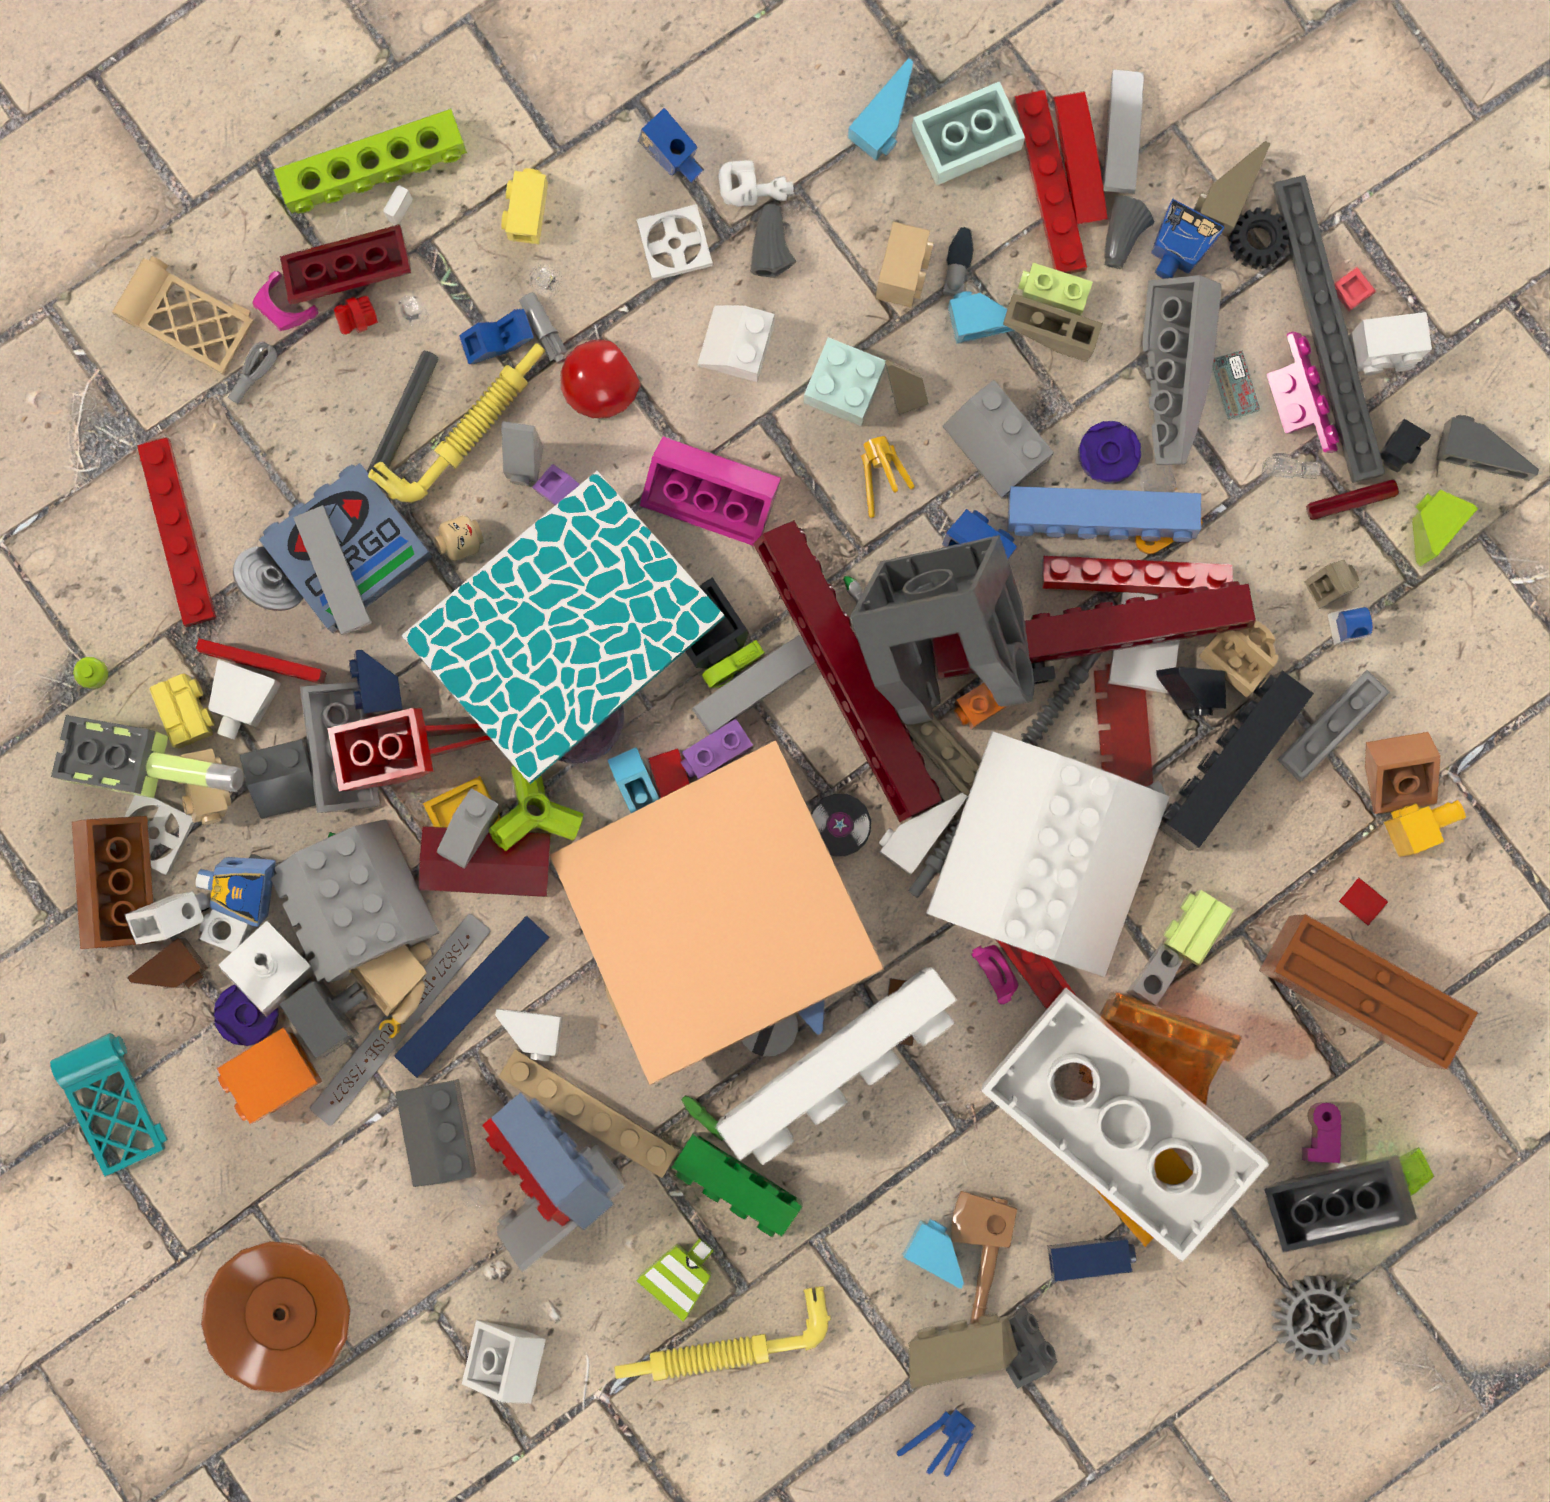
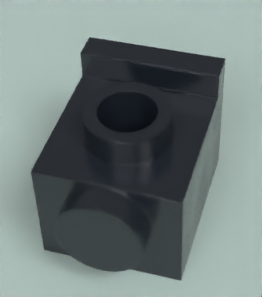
[1380,418,1431,472]

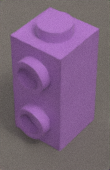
[681,719,753,779]

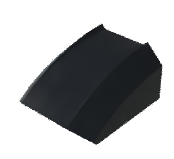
[685,577,749,669]

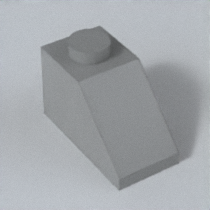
[437,788,499,869]

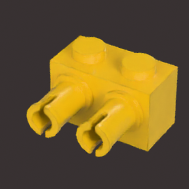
[1384,800,1466,857]

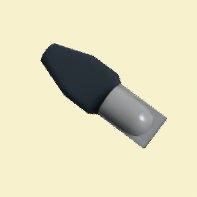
[943,227,974,297]

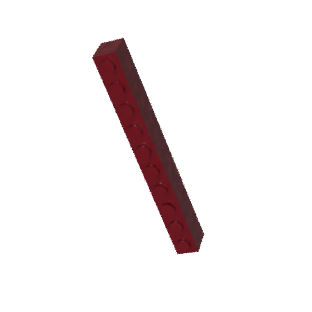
[753,520,942,822]
[932,581,1256,680]

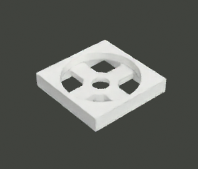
[637,204,712,281]
[110,795,194,875]

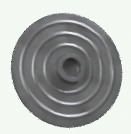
[233,547,303,611]

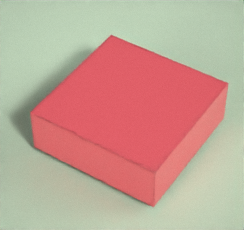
[1334,267,1376,312]

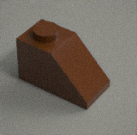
[127,938,208,989]

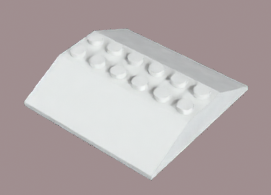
[926,731,1170,977]

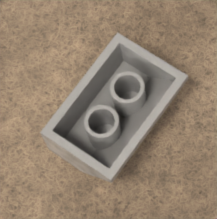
[942,380,1054,499]

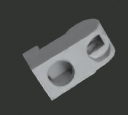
[1126,943,1184,1008]

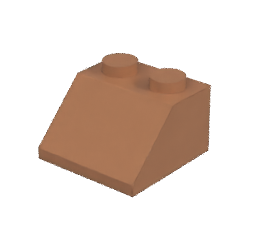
[1365,732,1441,814]

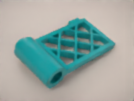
[50,1033,168,1177]

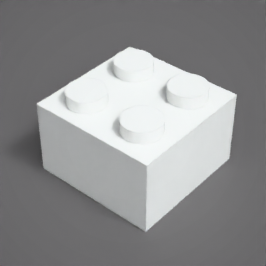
[1349,312,1432,375]

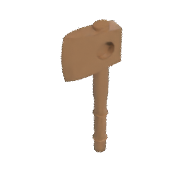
[951,1191,1017,1324]

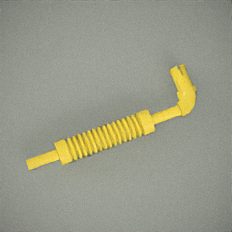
[368,343,545,503]
[614,1286,831,1381]

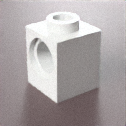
[199,909,254,952]

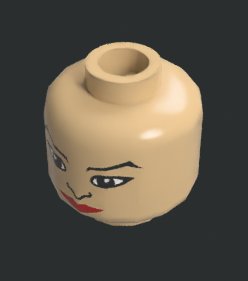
[434,515,484,561]

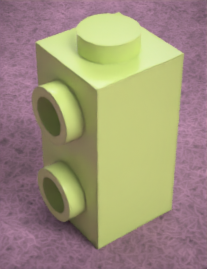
[1018,263,1093,316]

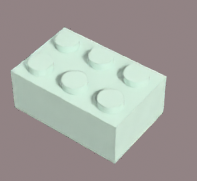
[912,81,1025,186]

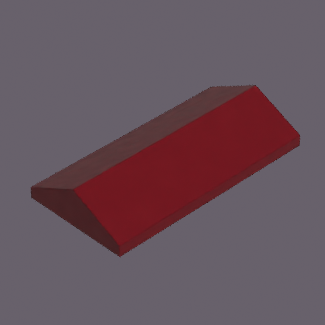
[280,224,412,305]
[419,826,551,897]

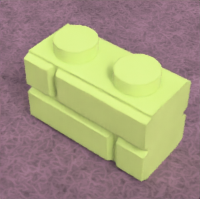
[1163,890,1234,965]

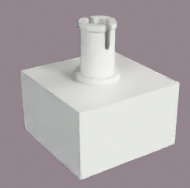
[219,921,314,1017]

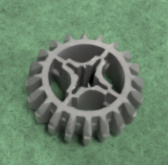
[1271,1275,1361,1365]

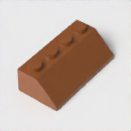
[72,816,156,949]

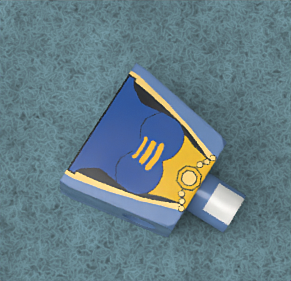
[196,857,276,927]

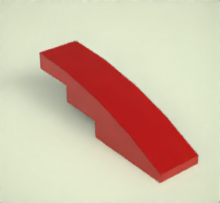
[1054,91,1108,224]

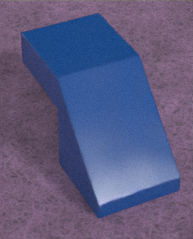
[459,309,534,364]

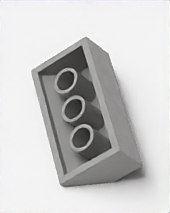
[497,1144,625,1272]

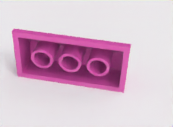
[640,437,781,546]

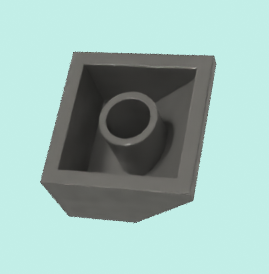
[240,739,316,819]

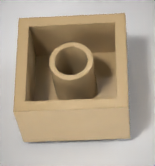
[875,222,934,308]

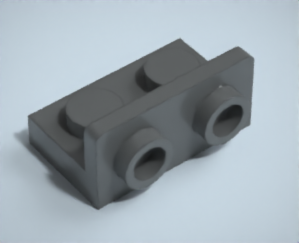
[1006,1306,1057,1389]

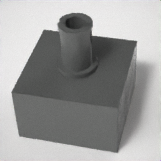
[279,981,368,1058]

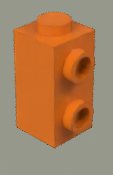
[953,683,1008,729]

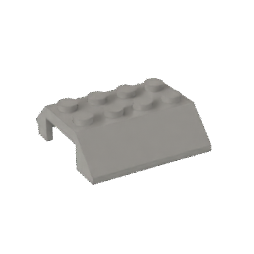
[271,819,439,983]

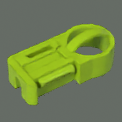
[702,640,765,689]

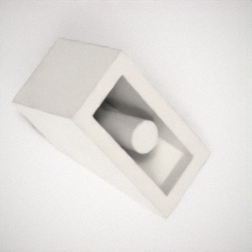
[495,1009,563,1061]

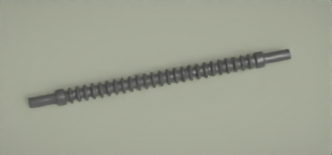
[908,653,1102,898]

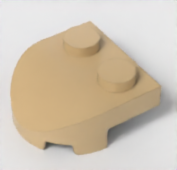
[1198,621,1279,698]

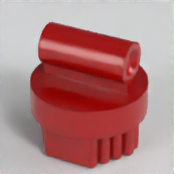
[334,296,378,334]

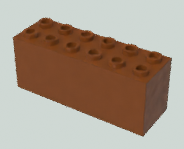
[1259,914,1479,1070]

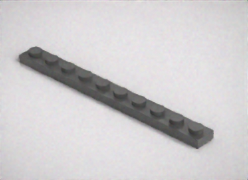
[1273,175,1385,483]

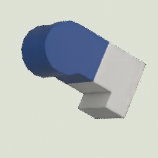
[1328,607,1373,645]

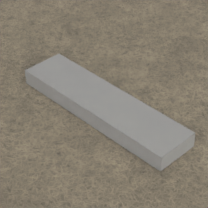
[293,505,372,635]
[1277,670,1390,782]

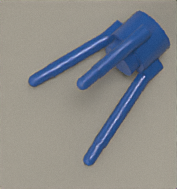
[896,1409,975,1476]

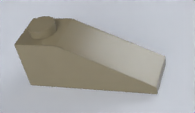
[1194,141,1271,236]
[1003,293,1103,362]
[1304,560,1359,609]

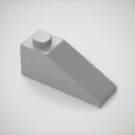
[501,421,543,486]

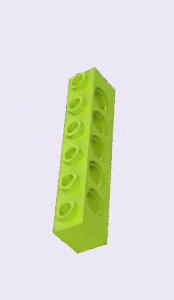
[273,109,467,214]

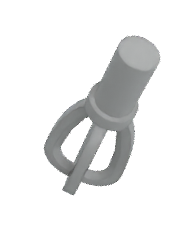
[228,342,277,404]

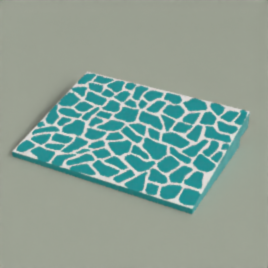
[401,471,725,784]

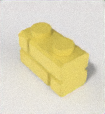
[149,673,215,749]

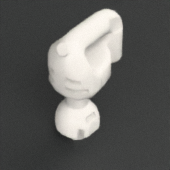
[718,160,794,207]

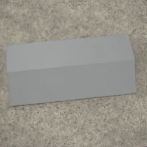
[300,682,380,813]

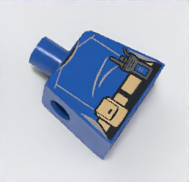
[638,108,704,182]
[1151,199,1225,279]

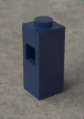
[1047,1236,1136,1282]

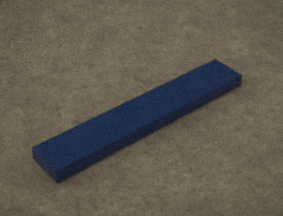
[394,916,550,1078]

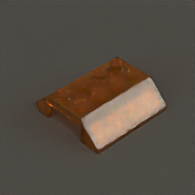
[1078,992,1242,1105]

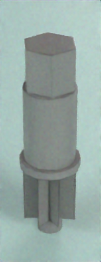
[519,292,567,364]

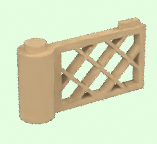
[112,256,254,375]

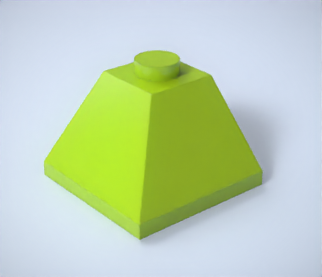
[1412,489,1478,566]

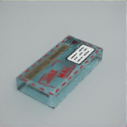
[1212,350,1260,420]

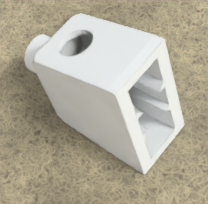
[209,660,281,740]
[125,891,210,944]

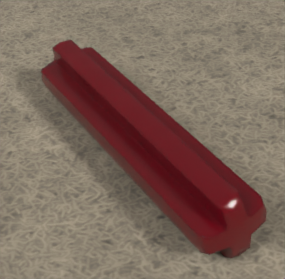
[1306,479,1399,520]

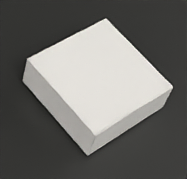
[383,185,413,225]

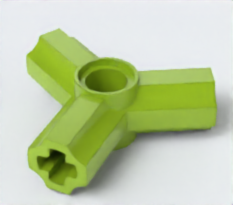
[488,765,584,851]

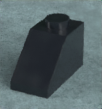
[1156,667,1226,717]

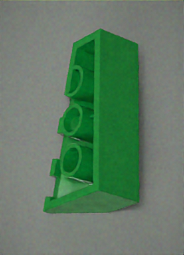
[672,1132,803,1237]

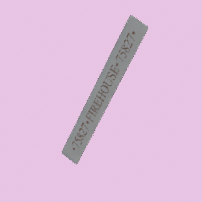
[310,914,490,1126]

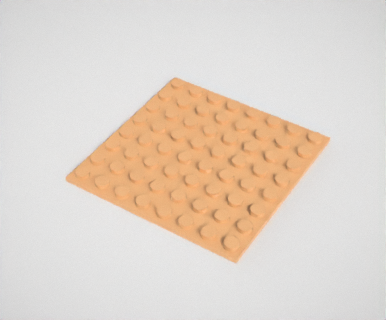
[550,741,884,1085]

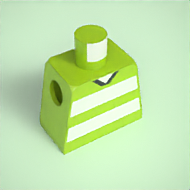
[637,1238,714,1322]

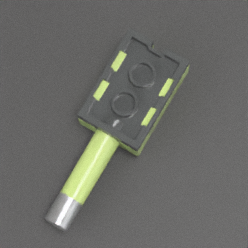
[51,715,244,798]

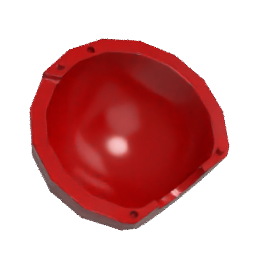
[560,340,640,418]

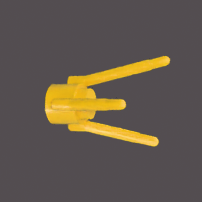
[861,436,915,518]

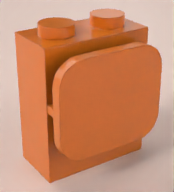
[217,1027,323,1124]

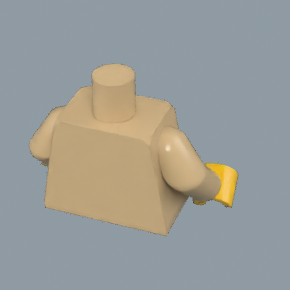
[349,941,432,1038]

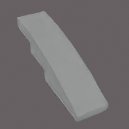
[1103,70,1144,194]
[692,635,815,734]

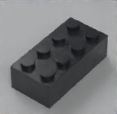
[1264,1154,1417,1253]

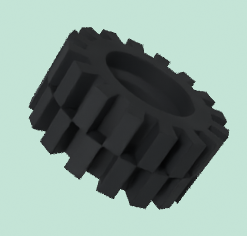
[1229,207,1290,269]

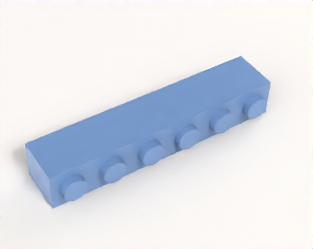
[1007,486,1201,542]

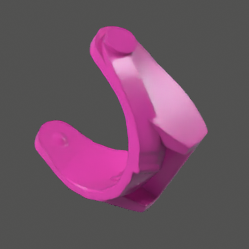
[252,271,318,331]
[971,945,1019,1005]

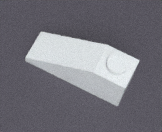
[879,793,968,875]

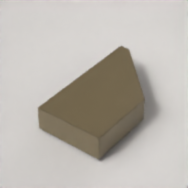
[885,360,929,415]

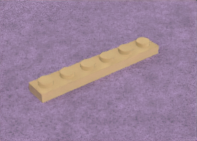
[498,1049,679,1178]

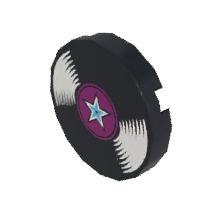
[811,794,871,857]

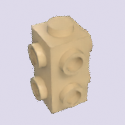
[177,748,231,825]

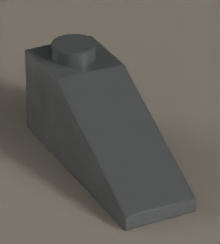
[1436,415,1539,481]

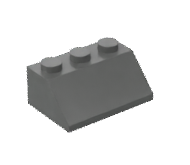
[395,1079,477,1187]

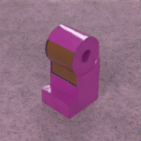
[1302,1102,1341,1163]

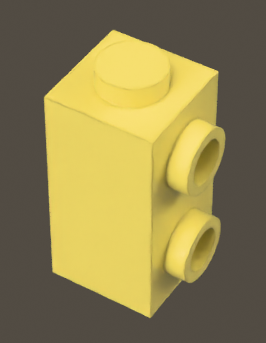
[501,168,548,244]

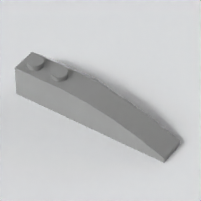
[1142,275,1222,465]

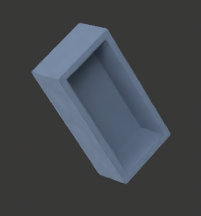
[491,1092,614,1230]

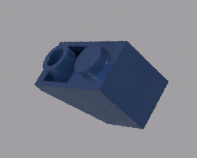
[349,650,402,717]

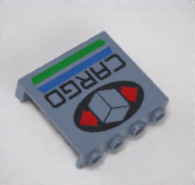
[259,463,433,633]

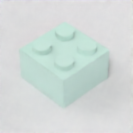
[804,337,886,426]

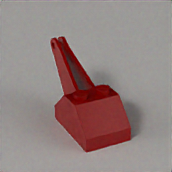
[328,708,492,791]

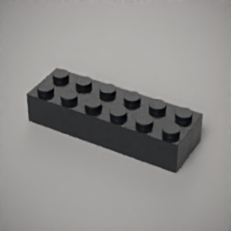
[1158,670,1314,851]

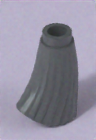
[1104,196,1154,269]
[750,204,796,278]

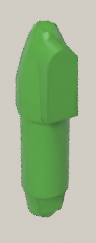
[681,1095,726,1141]

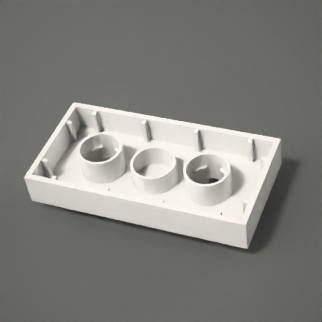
[716,968,956,1165]
[981,988,1269,1262]

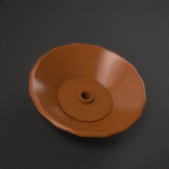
[201,1241,351,1393]

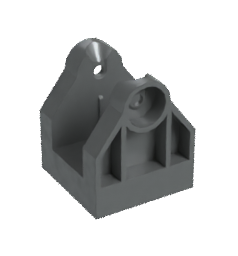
[850,535,1034,725]

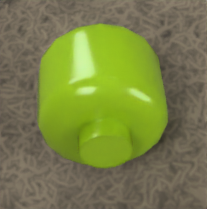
[73,657,109,690]

